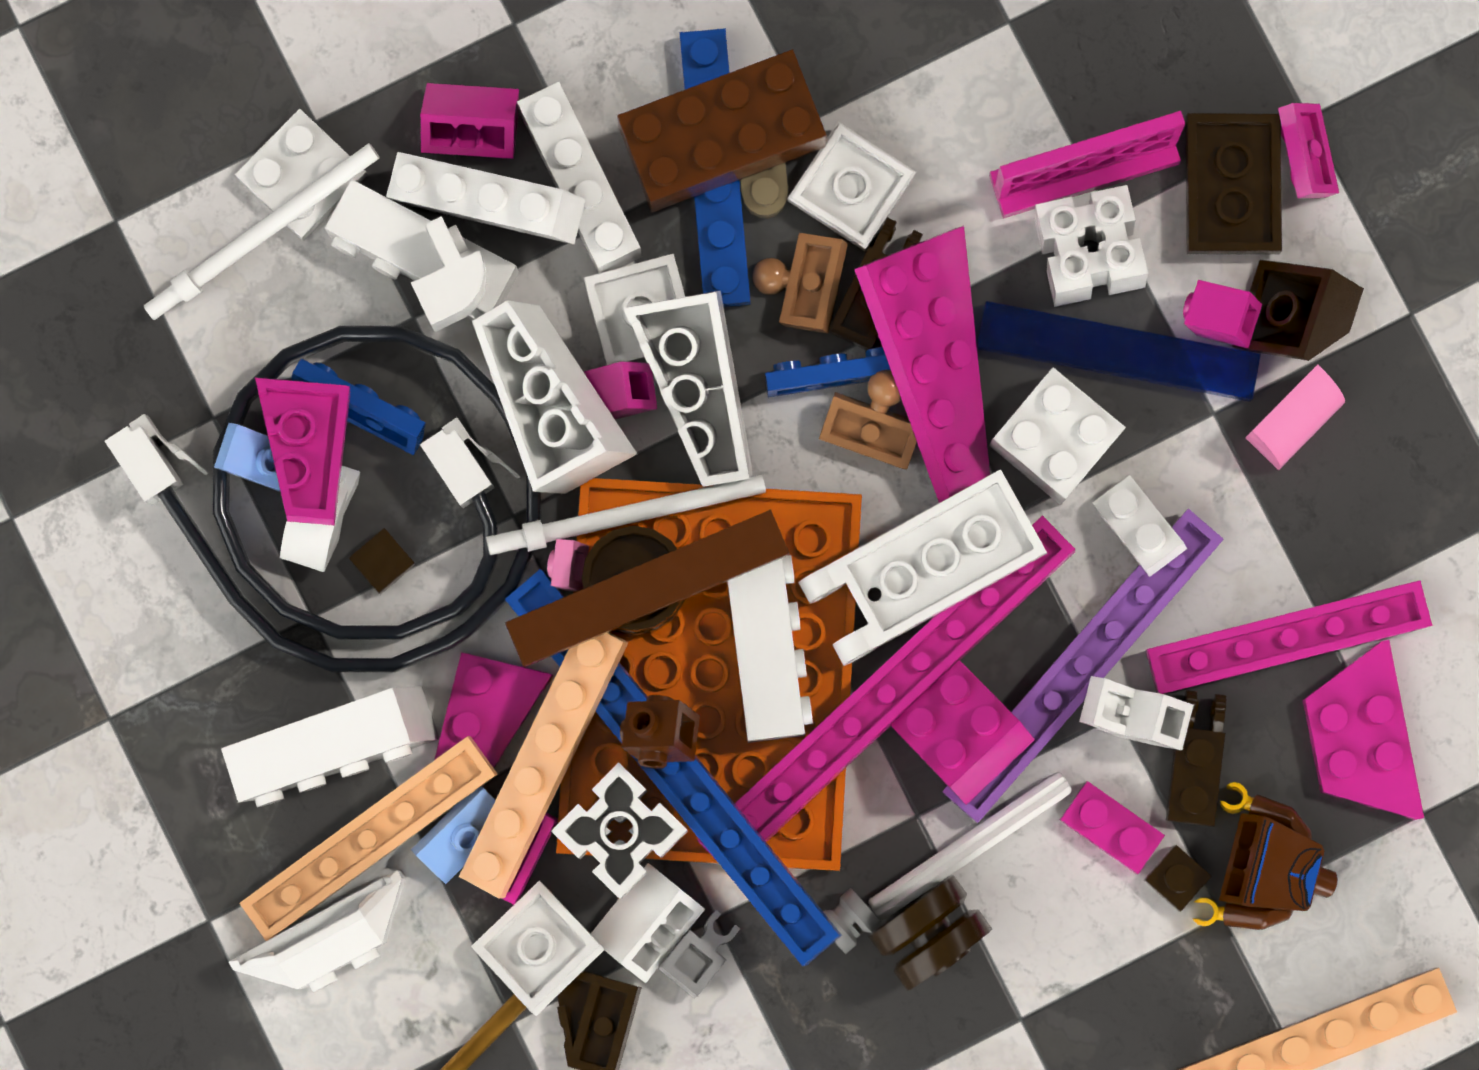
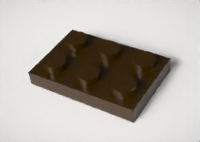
[1185,113,1282,255]

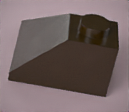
[1231,260,1364,361]

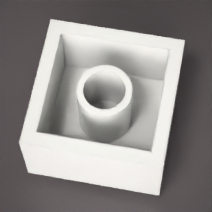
[989,367,1126,505]

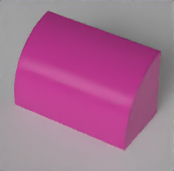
[420,83,519,159]

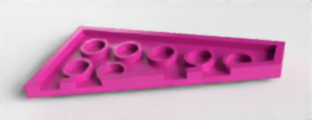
[854,226,990,503]

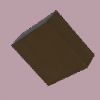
[349,528,416,595]

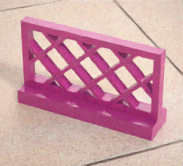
[989,111,1185,219]

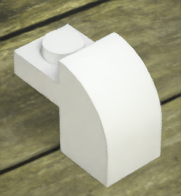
[411,216,487,332]
[279,466,360,572]
[1079,676,1193,750]

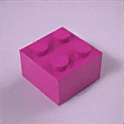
[891,660,1035,805]

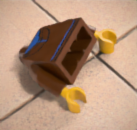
[1193,782,1338,930]

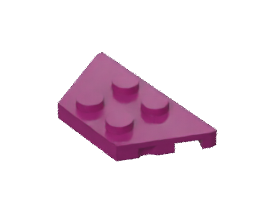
[1303,640,1424,820]

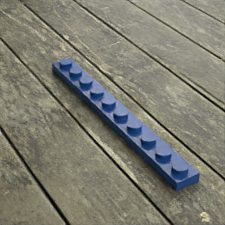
[505,569,842,966]

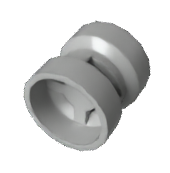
[823,888,881,954]

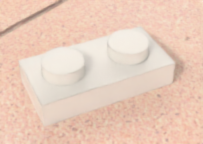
[1092,475,1187,577]

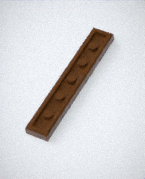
[505,510,790,668]

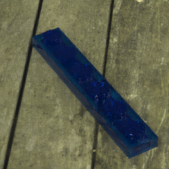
[977,301,1261,402]

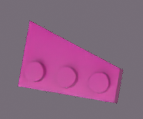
[255,378,350,526]
[434,652,553,787]

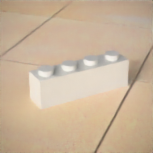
[517,82,642,273]
[386,152,586,244]
[325,179,519,321]
[727,555,813,743]

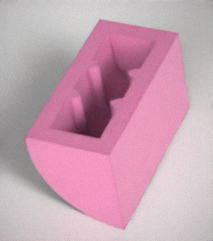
[1245,365,1345,470]

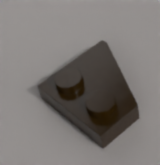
[557,971,642,1070]

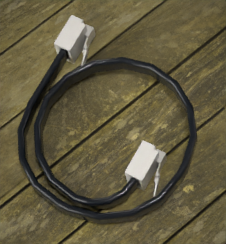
[105,326,541,672]

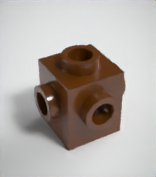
[620,695,700,768]

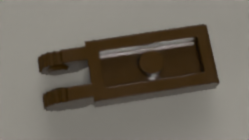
[828,217,923,350]
[1166,690,1227,827]

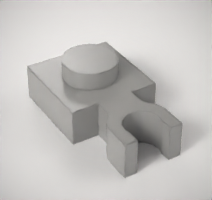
[658,909,740,998]

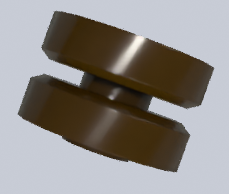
[582,525,685,636]
[868,875,992,991]

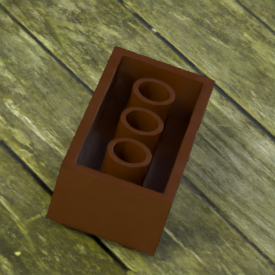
[617,49,827,213]

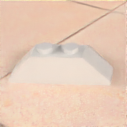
[229,870,406,993]

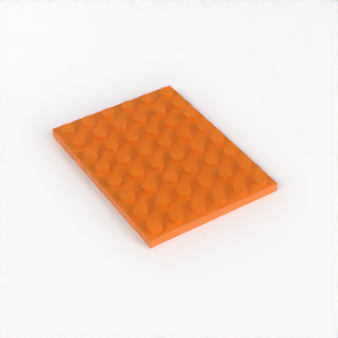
[556,478,862,871]

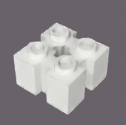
[1034,185,1148,307]
[551,762,688,899]

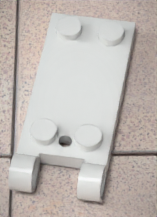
[798,469,1048,666]

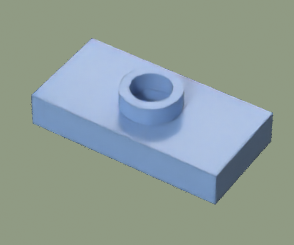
[214,423,280,492]
[411,786,495,884]

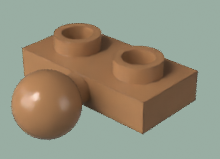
[752,233,848,334]
[819,370,917,470]

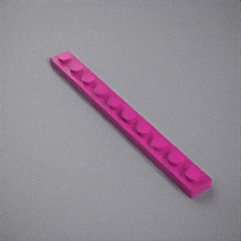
[697,515,1075,861]

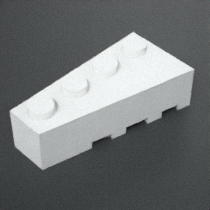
[623,290,753,487]
[472,300,637,494]
[221,686,439,808]

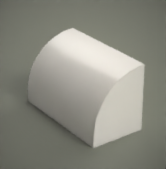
[591,863,705,983]

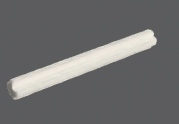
[868,772,1072,920]

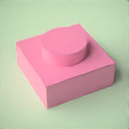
[547,539,589,592]

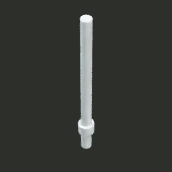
[144,143,380,320]
[486,475,766,555]

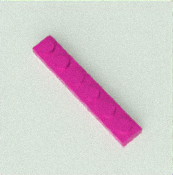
[1145,580,1433,694]

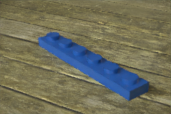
[679,28,751,307]

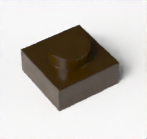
[1143,845,1212,912]

